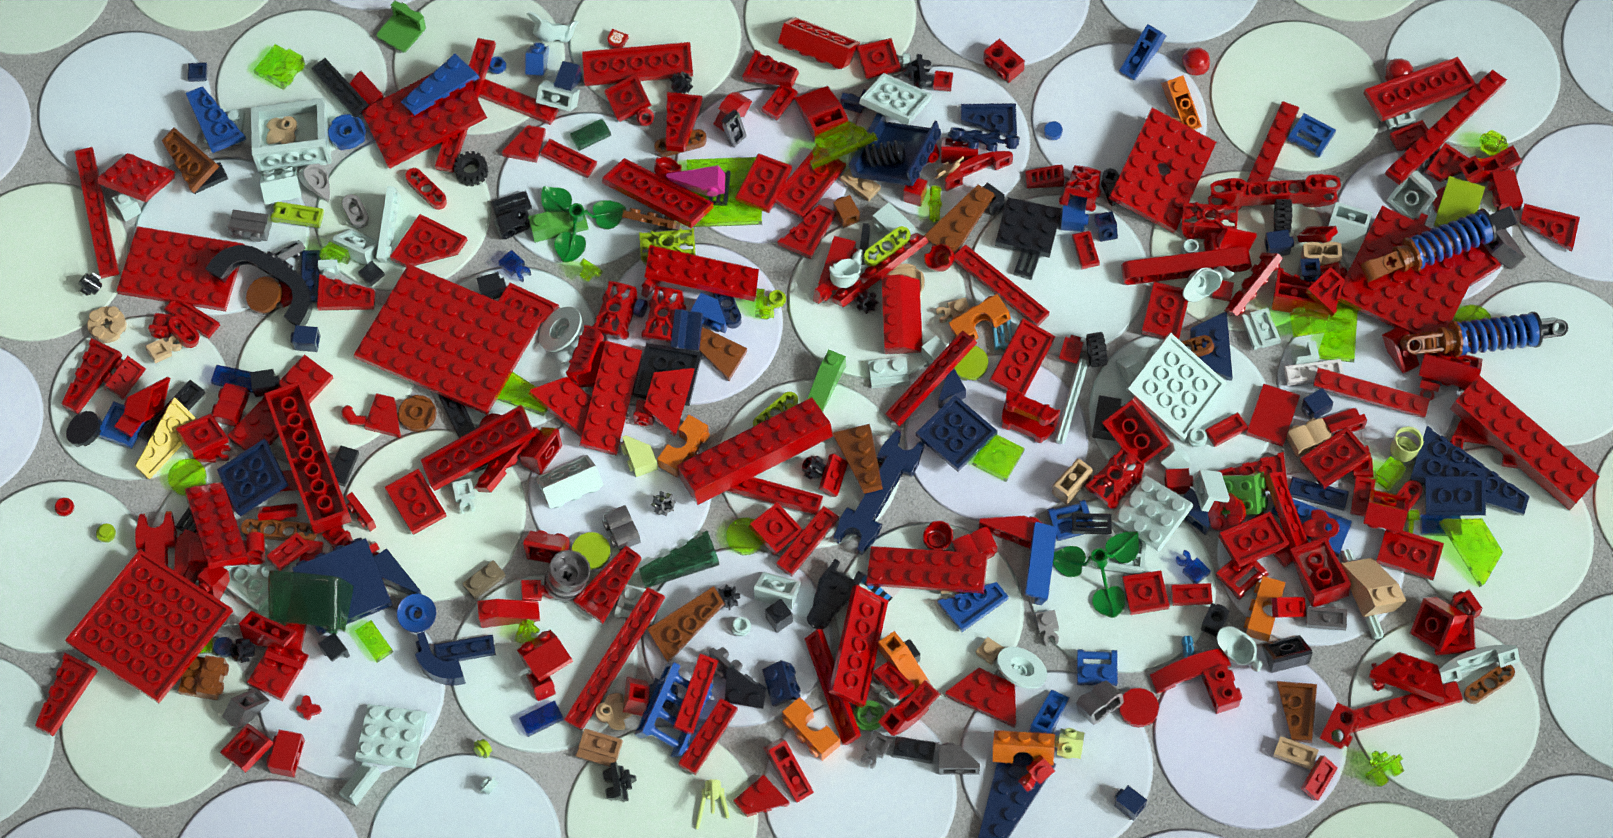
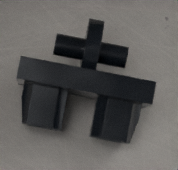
[903,54,934,89]
[602,762,637,802]

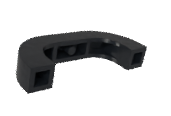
[205,245,313,326]

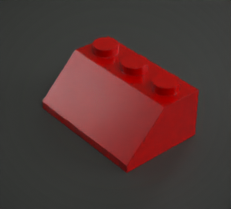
[1419,352,1483,391]
[1102,397,1171,466]

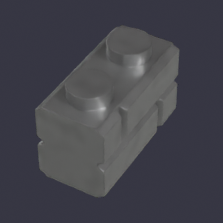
[228,210,272,242]

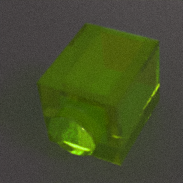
[1374,456,1406,491]

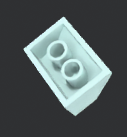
[534,455,604,509]

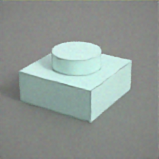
[318,260,340,277]

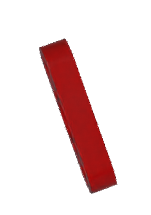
[405,168,447,210]

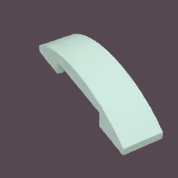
[1439,645,1520,685]

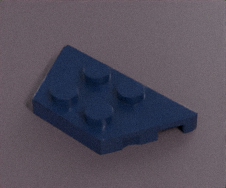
[1190,312,1233,381]

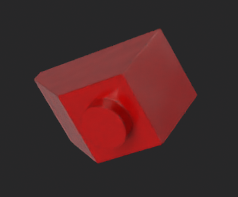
[1382,327,1419,374]

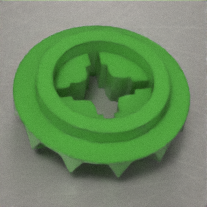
[853,700,885,732]

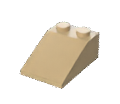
[1341,558,1406,617]

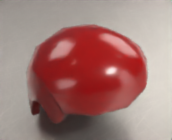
[1182,47,1210,76]
[1385,58,1413,81]
[654,157,682,180]
[924,244,954,272]
[923,520,953,551]

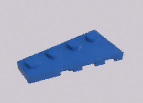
[401,54,480,116]
[186,86,247,153]
[1271,498,1352,557]

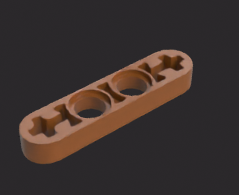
[241,519,317,541]

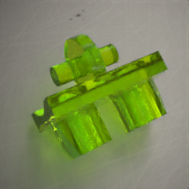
[1364,750,1404,787]

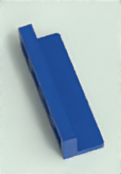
[1025,522,1057,606]

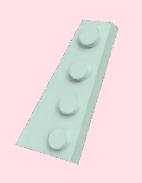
[376,186,401,263]

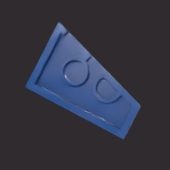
[938,582,1009,632]

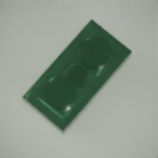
[570,118,611,151]

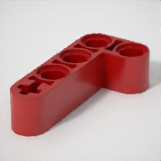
[188,532,265,567]

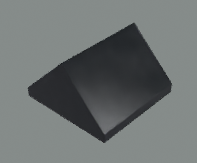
[1262,635,1313,673]

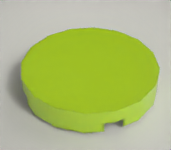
[954,346,989,381]
[572,532,611,570]

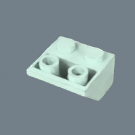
[260,166,302,204]
[1329,202,1373,254]

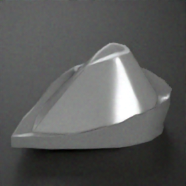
[298,164,330,202]

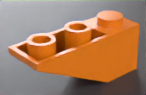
[1161,75,1202,130]
[878,631,930,693]

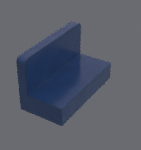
[671,309,703,350]

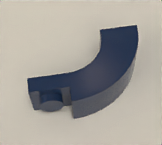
[415,632,466,686]

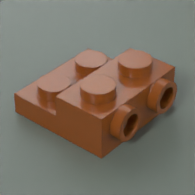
[178,655,229,701]

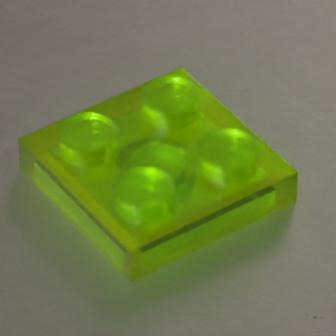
[972,435,1025,482]

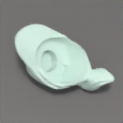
[527,12,579,42]
[829,249,863,288]
[1183,266,1234,302]
[1217,626,1263,672]

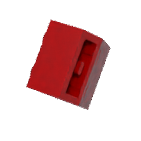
[794,86,849,143]

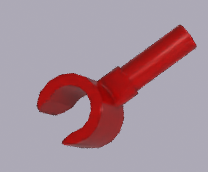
[1371,663,1385,691]

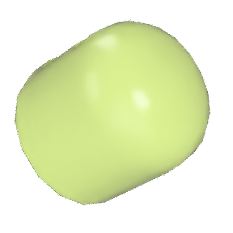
[1390,426,1424,462]

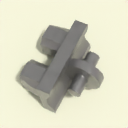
[708,647,743,681]

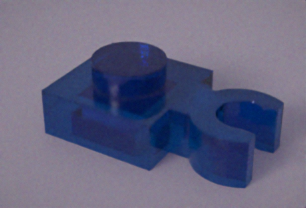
[498,250,531,282]
[1175,550,1211,584]

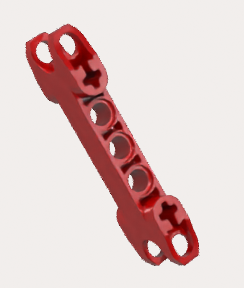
[1208,174,1341,210]
[135,511,178,566]

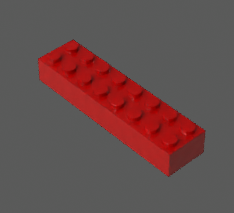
[1450,375,1600,511]
[264,381,352,535]
[677,397,833,505]

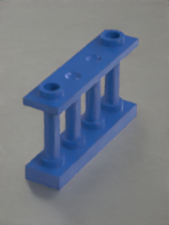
[634,662,713,758]

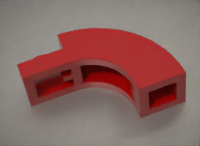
[1459,145,1523,183]
[878,680,941,736]

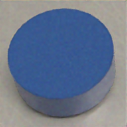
[1044,121,1063,140]

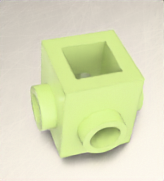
[1055,728,1085,759]

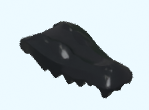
[807,558,864,630]

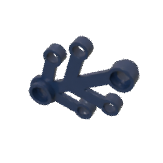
[948,127,1020,152]

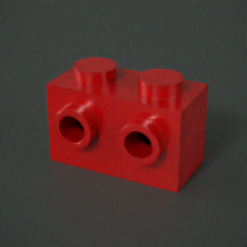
[1202,664,1242,714]

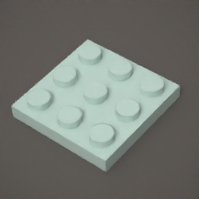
[859,73,932,125]
[1112,475,1193,552]
[224,544,295,613]
[355,704,428,769]

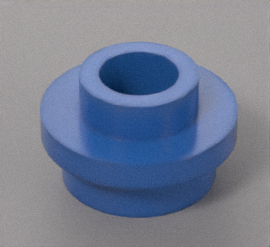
[489,56,506,74]

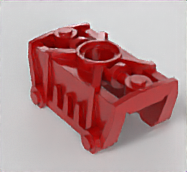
[1059,165,1102,212]
[1181,201,1238,240]
[592,281,638,340]
[641,286,687,344]
[566,325,605,388]
[1001,389,1060,443]
[1085,447,1144,510]

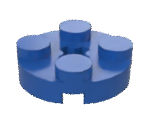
[328,114,366,151]

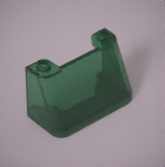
[268,570,354,634]

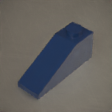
[374,548,422,595]

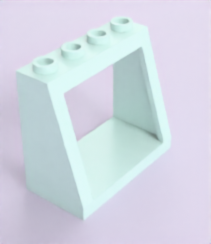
[251,98,332,173]

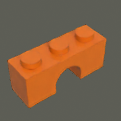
[949,294,1011,340]
[657,415,710,478]
[1243,576,1286,642]
[782,697,840,761]
[993,730,1055,766]

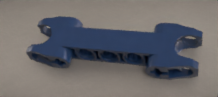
[833,430,925,555]

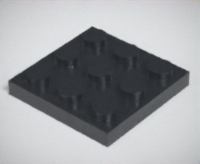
[995,197,1062,258]
[634,343,702,406]

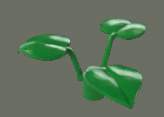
[541,186,626,263]
[1053,532,1139,618]

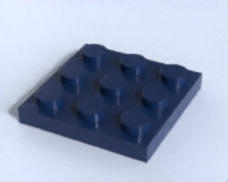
[916,395,998,472]
[217,439,289,517]

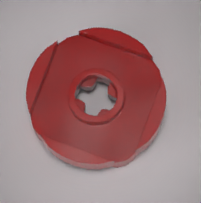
[1208,492,1246,532]

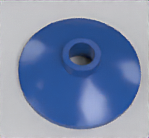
[397,594,437,633]

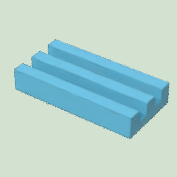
[992,319,1013,350]

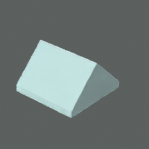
[333,228,379,266]
[754,572,801,610]

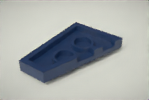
[961,103,1017,136]

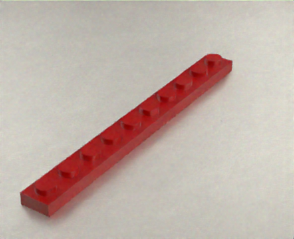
[1385,69,1507,185]

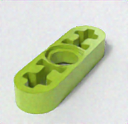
[863,226,911,266]
[753,392,798,427]

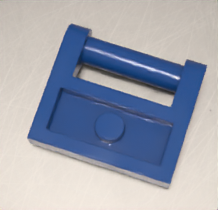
[1287,113,1336,158]
[1047,499,1092,541]
[1077,649,1118,686]

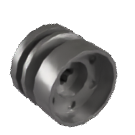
[544,550,591,601]

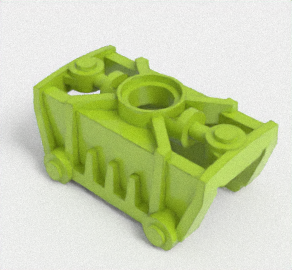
[639,228,696,266]

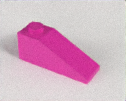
[667,165,725,197]

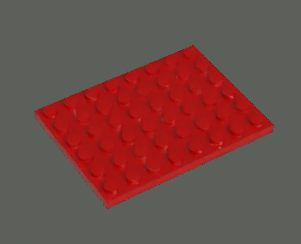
[354,264,541,415]

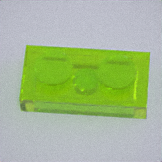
[355,620,393,663]

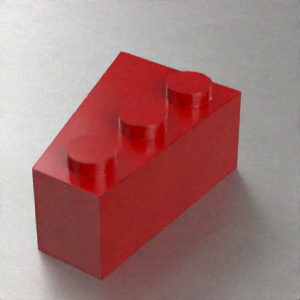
[1271,267,1329,319]

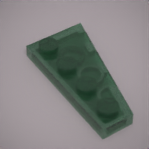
[639,530,720,588]

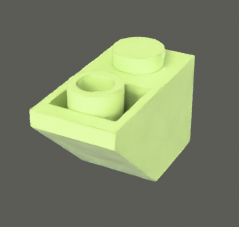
[621,435,658,477]

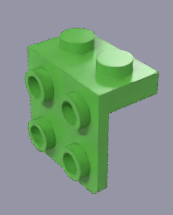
[377,0,426,53]
[1222,472,1268,514]

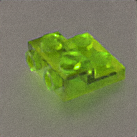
[254,44,305,90]

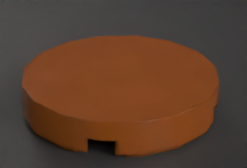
[246,276,282,314]
[398,395,437,432]

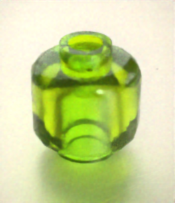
[1479,130,1508,156]

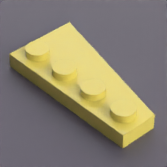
[135,397,197,479]

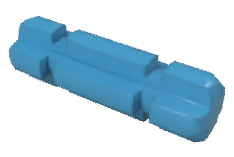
[1181,636,1195,658]

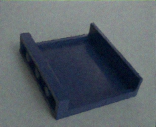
[849,113,941,186]
[292,538,393,635]

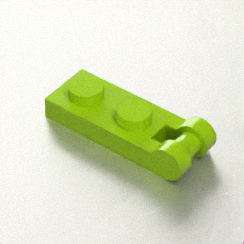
[270,202,324,228]

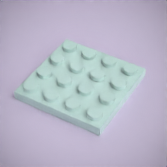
[1125,333,1227,441]

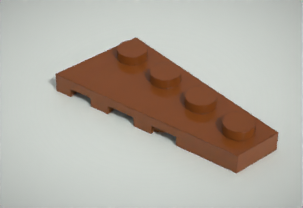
[162,128,219,193]
[833,424,883,494]

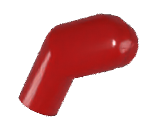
[341,405,367,425]

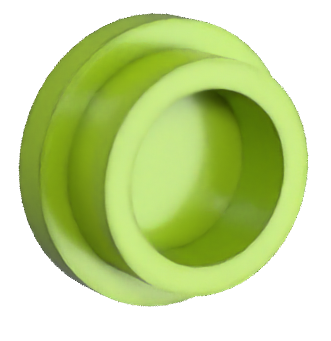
[767,290,786,308]
[96,523,116,543]
[474,739,492,758]

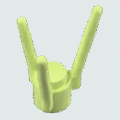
[695,779,729,829]

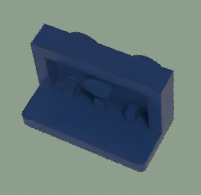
[762,660,801,707]

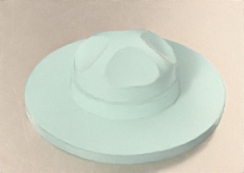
[539,306,582,352]
[997,647,1047,689]

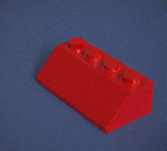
[778,17,860,69]
[881,275,923,354]

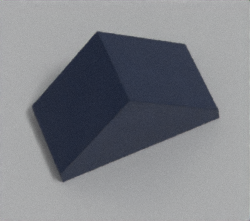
[554,61,583,91]
[938,369,966,408]

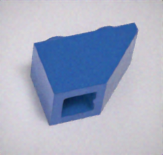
[525,43,549,75]
[1061,196,1089,232]
[690,293,727,333]

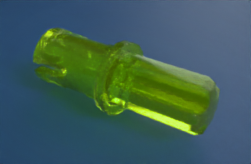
[928,186,942,222]

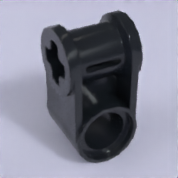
[1101,168,1119,206]
[494,208,530,239]

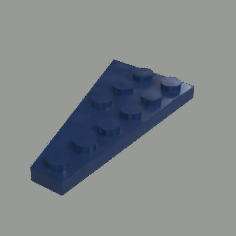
[1410,426,1530,516]
[978,752,1056,838]

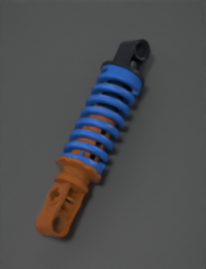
[1360,206,1518,282]
[1400,311,1569,357]

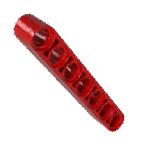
[1121,247,1252,285]

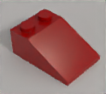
[1290,537,1351,607]

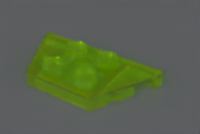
[810,121,878,169]
[1439,518,1503,587]

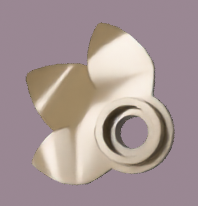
[266,116,297,144]
[934,157,964,179]
[595,693,633,730]

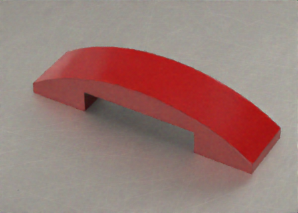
[945,151,1013,192]
[1150,648,1231,694]

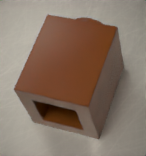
[833,195,860,228]

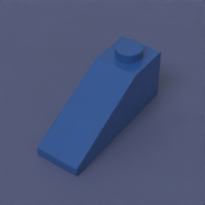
[1119,24,1167,80]
[1029,690,1070,734]

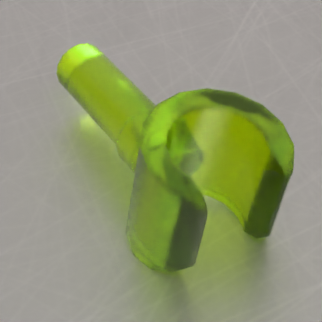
[1407,509,1420,533]

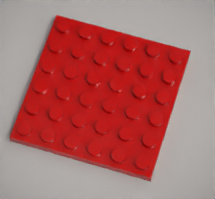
[1339,206,1485,334]
[65,549,233,704]

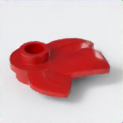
[1302,509,1339,542]

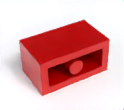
[1488,169,1523,211]
[266,729,305,778]

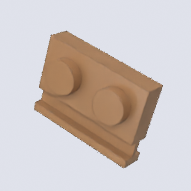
[576,728,623,767]

